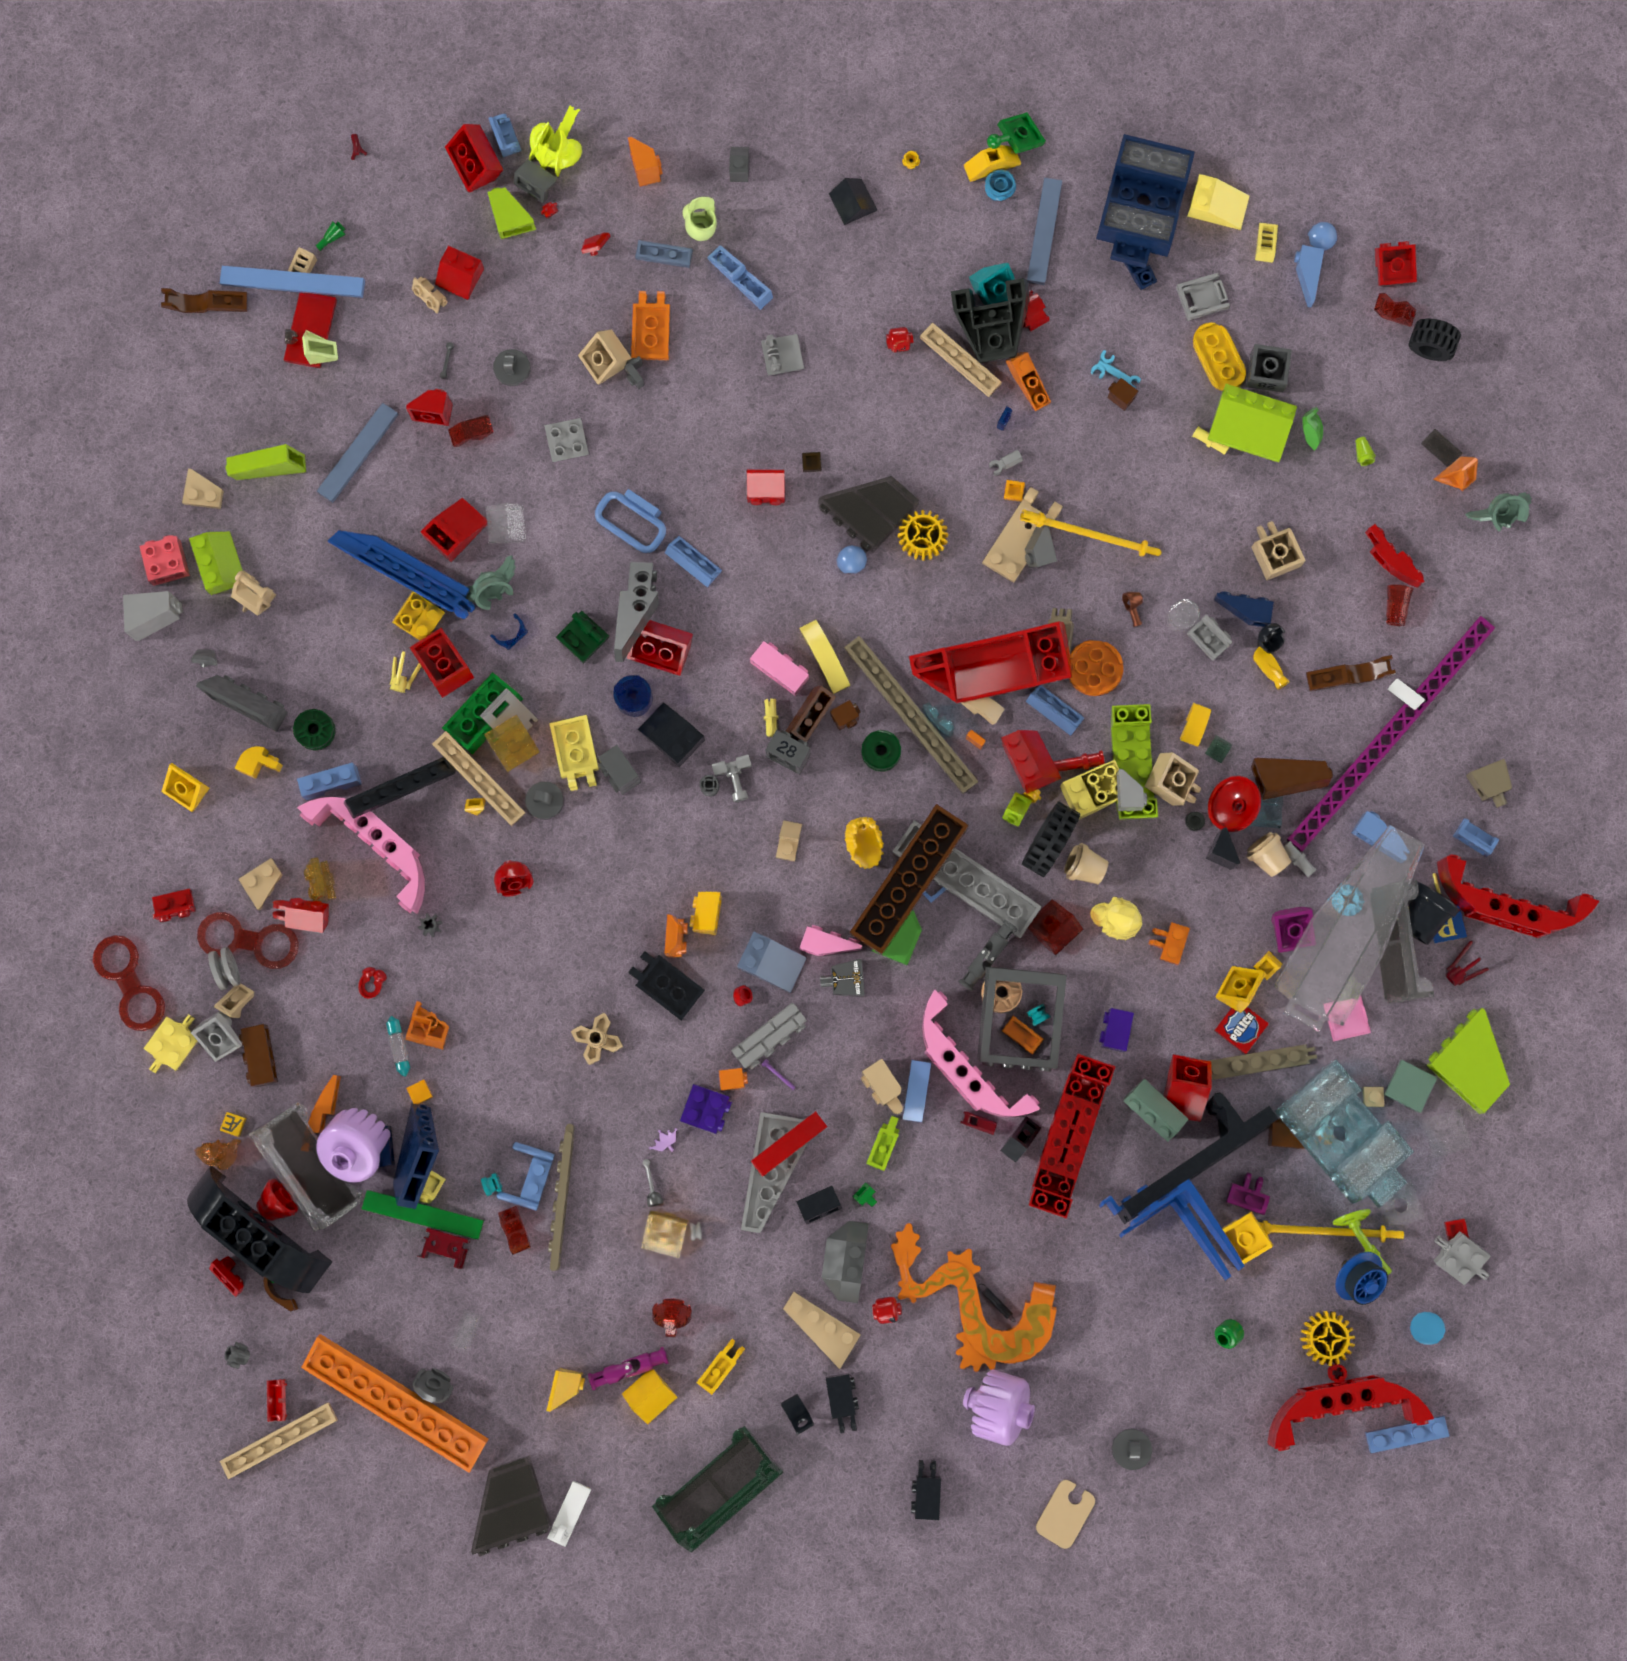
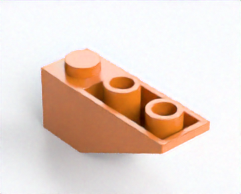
[1005,351,1051,411]

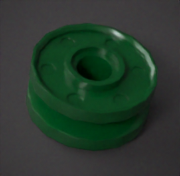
[293,709,336,751]
[861,730,901,772]

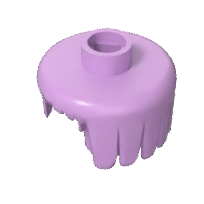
[316,1108,391,1182]
[963,1369,1035,1446]

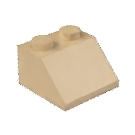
[578,330,632,385]

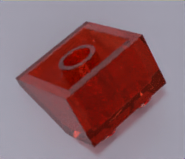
[1027,899,1084,956]

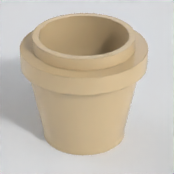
[1246,832,1291,877]
[1064,843,1108,885]

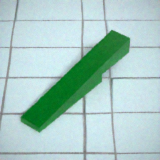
[361,1190,484,1240]

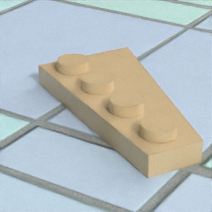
[783,1292,861,1369]

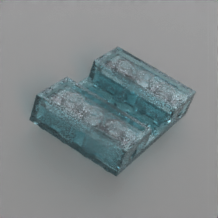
[1275,1059,1414,1208]

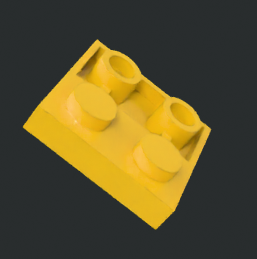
[392,591,445,641]

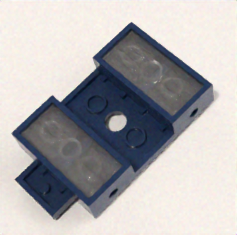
[1096,134,1195,268]

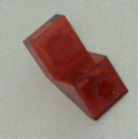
[1374,293,1416,327]
[448,415,494,447]
[498,1206,531,1255]

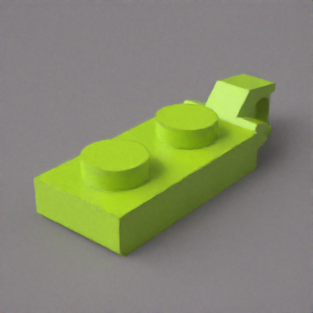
[866,1116,899,1171]

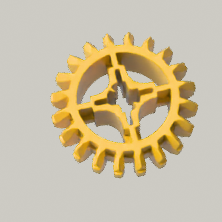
[898,510,949,561]
[1300,1311,1355,1366]

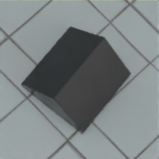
[829,178,877,225]
[1206,827,1241,870]

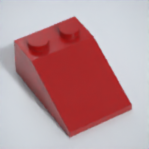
[409,627,474,698]

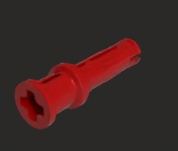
[1053,750,1105,772]

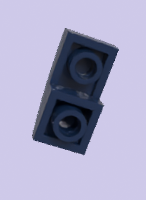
[1124,263,1158,290]

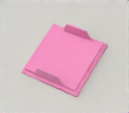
[1323,995,1371,1042]

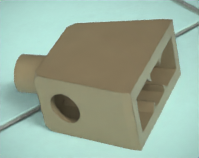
[1466,759,1512,808]

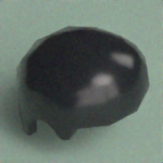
[1257,623,1285,654]

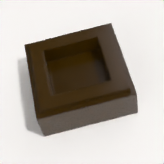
[802,452,822,472]

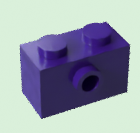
[1099,1008,1134,1052]

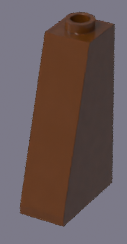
[1251,758,1333,800]

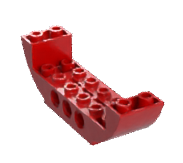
[1437,854,1599,938]
[1028,1054,1116,1219]
[1267,1375,1434,1451]

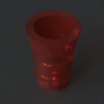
[1386,585,1414,627]

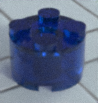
[613,675,653,717]

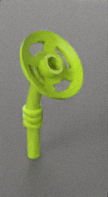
[1332,1209,1392,1275]

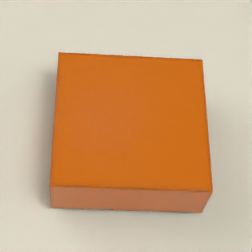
[965,730,986,750]

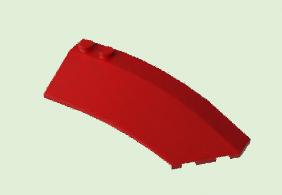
[909,621,1072,703]

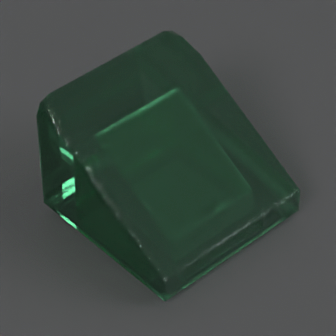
[1205,735,1232,763]

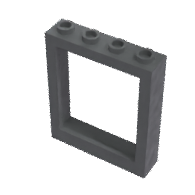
[977,966,1067,1072]

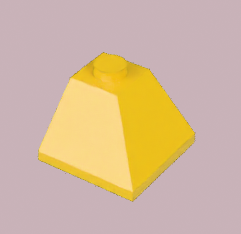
[546,1368,585,1412]

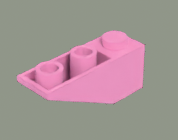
[800,925,862,956]

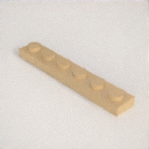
[432,731,526,827]
[220,1402,338,1479]

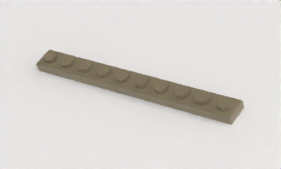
[844,636,978,794]

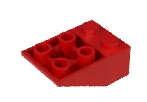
[420,498,490,562]

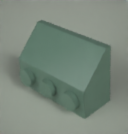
[1123,1079,1188,1142]

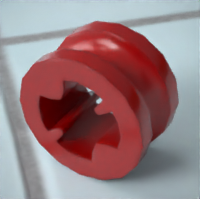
[1328,1364,1347,1382]

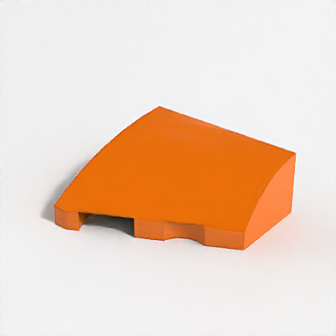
[405,1001,449,1050]

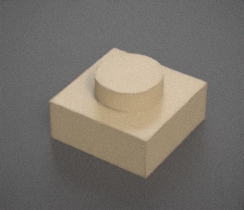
[1363,1087,1384,1107]

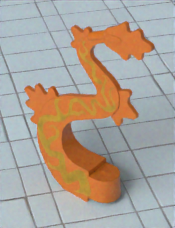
[891,1223,1057,1372]

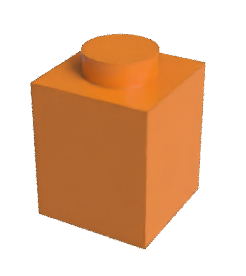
[719,1068,748,1091]

